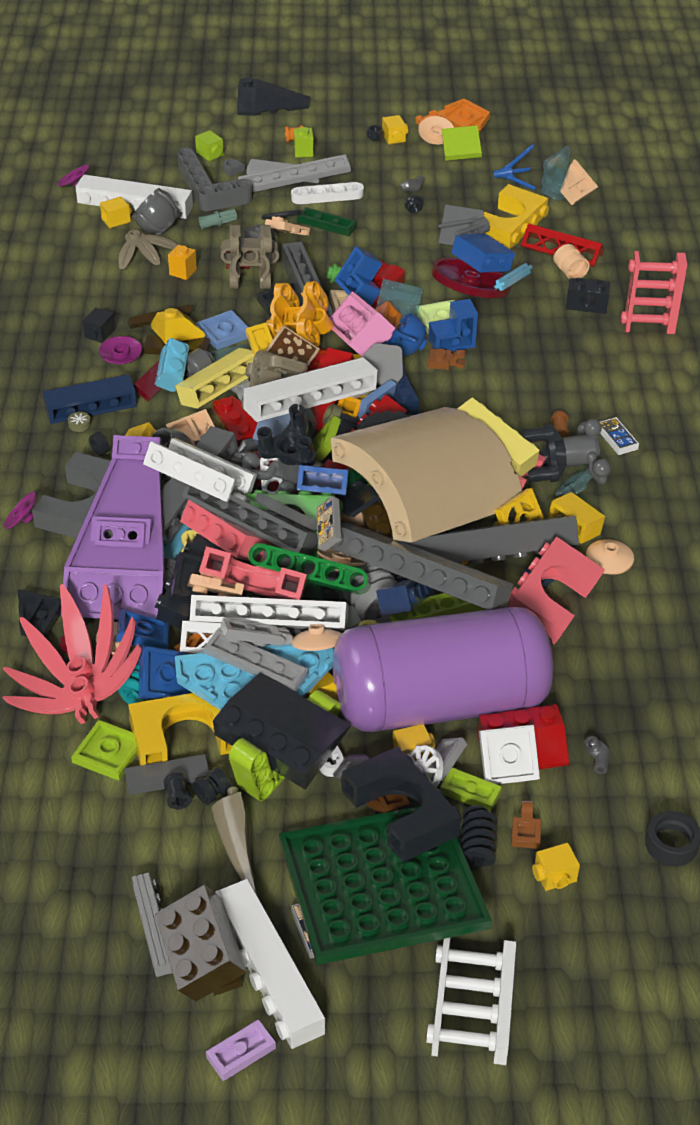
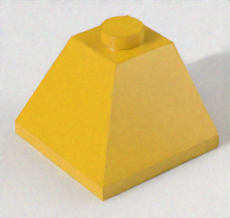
[151,308,205,344]

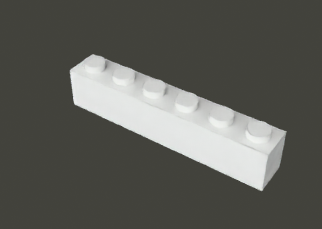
[76,175,193,219]
[243,357,378,422]
[190,595,349,631]
[215,879,325,1049]

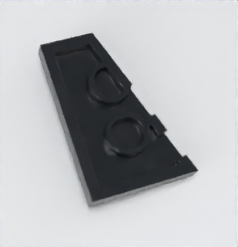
[169,551,247,599]

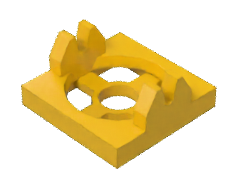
[493,488,544,525]

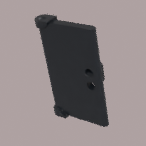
[337,480,382,517]

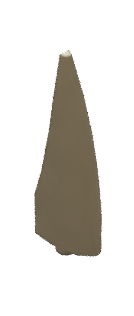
[212,787,258,897]

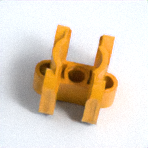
[266,281,333,347]

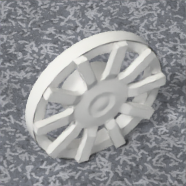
[407,745,443,788]

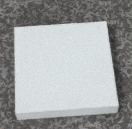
[479,725,540,784]

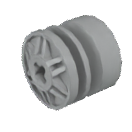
[342,563,398,623]

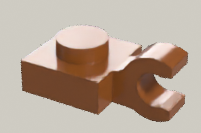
[428,348,466,370]
[511,801,541,849]

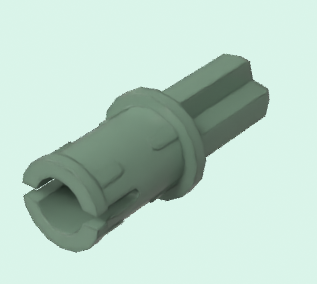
[198,209,237,229]

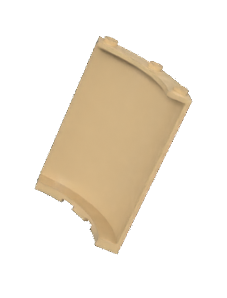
[330,407,524,542]

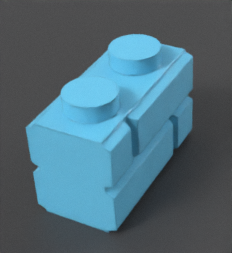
[155,338,189,392]

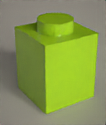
[294,127,313,157]
[195,130,224,161]

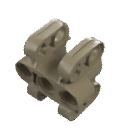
[220,224,279,289]
[241,350,308,409]

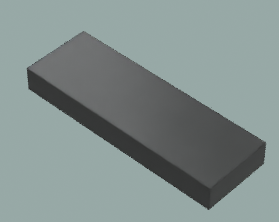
[124,754,209,795]

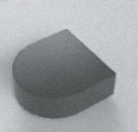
[223,159,245,176]

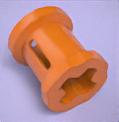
[285,125,303,143]

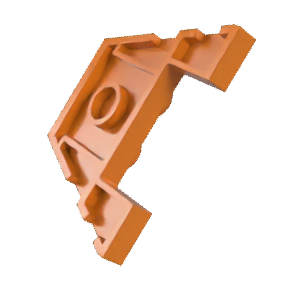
[415,99,490,133]

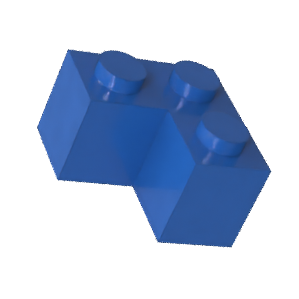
[334,246,383,306]
[428,299,478,351]

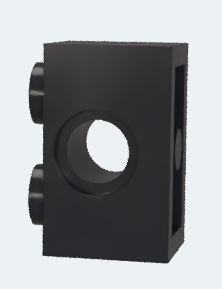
[566,278,611,314]

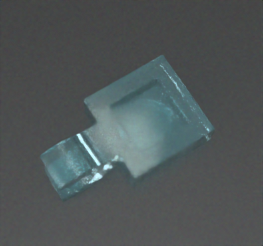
[556,470,592,496]

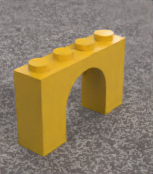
[483,184,549,249]
[128,693,232,765]

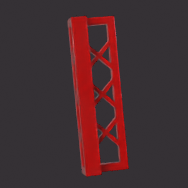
[521,223,605,267]

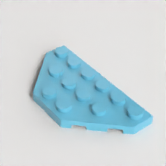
[175,644,333,710]

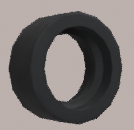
[645,811,700,867]

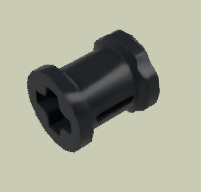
[163,772,192,810]

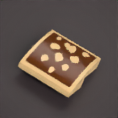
[266,325,320,366]

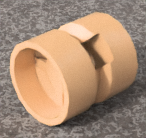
[553,244,590,280]

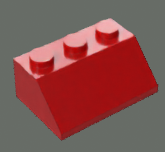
[477,704,569,770]

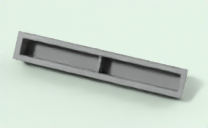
[132,872,172,977]

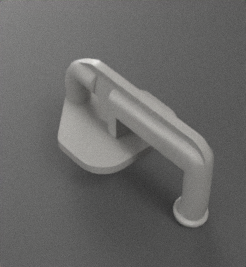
[351,343,403,398]

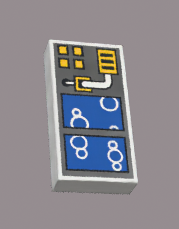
[600,417,639,455]

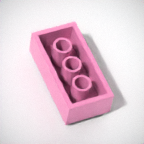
[330,291,395,357]

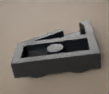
[18,589,61,638]

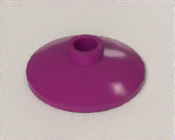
[57,164,90,187]
[99,336,142,364]
[4,491,38,530]

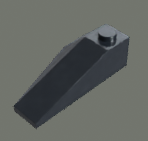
[237,77,310,116]

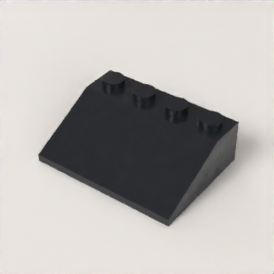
[213,672,351,790]

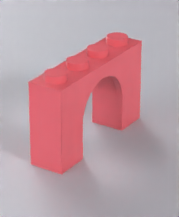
[180,500,283,562]
[507,536,605,645]
[199,546,307,600]

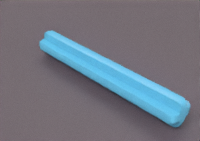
[494,263,532,291]

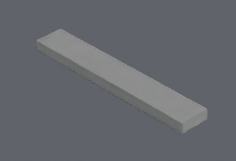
[237,154,351,192]

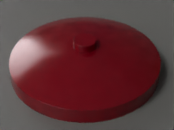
[431,258,511,298]

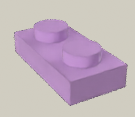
[206,1019,276,1081]

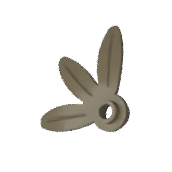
[118,230,178,270]

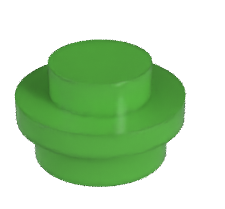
[326,263,341,284]

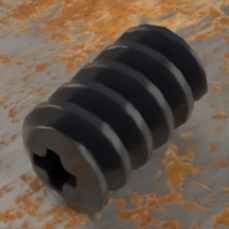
[461,805,498,869]

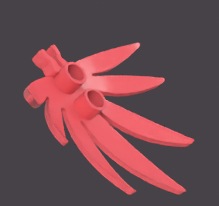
[2,584,141,724]

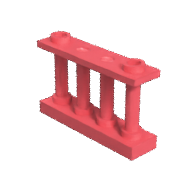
[621,251,687,334]

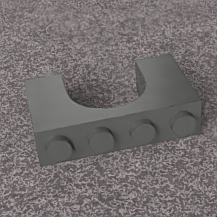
[32,452,111,539]

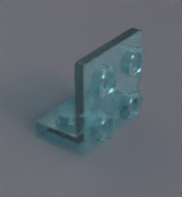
[541,146,570,201]
[376,279,423,325]

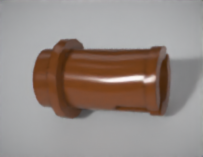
[551,411,569,438]

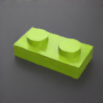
[440,768,502,812]

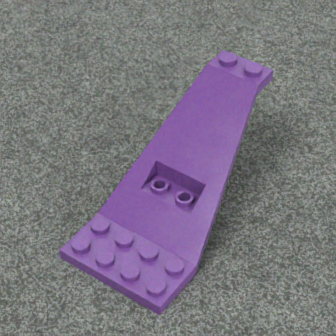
[61,435,165,620]

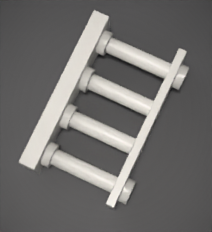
[143,438,257,502]
[426,938,516,1065]

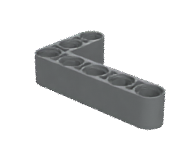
[177,147,252,211]

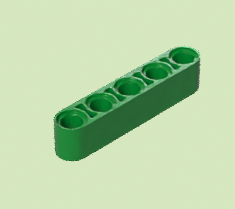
[248,543,371,595]

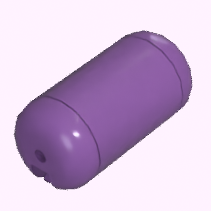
[333,607,554,732]

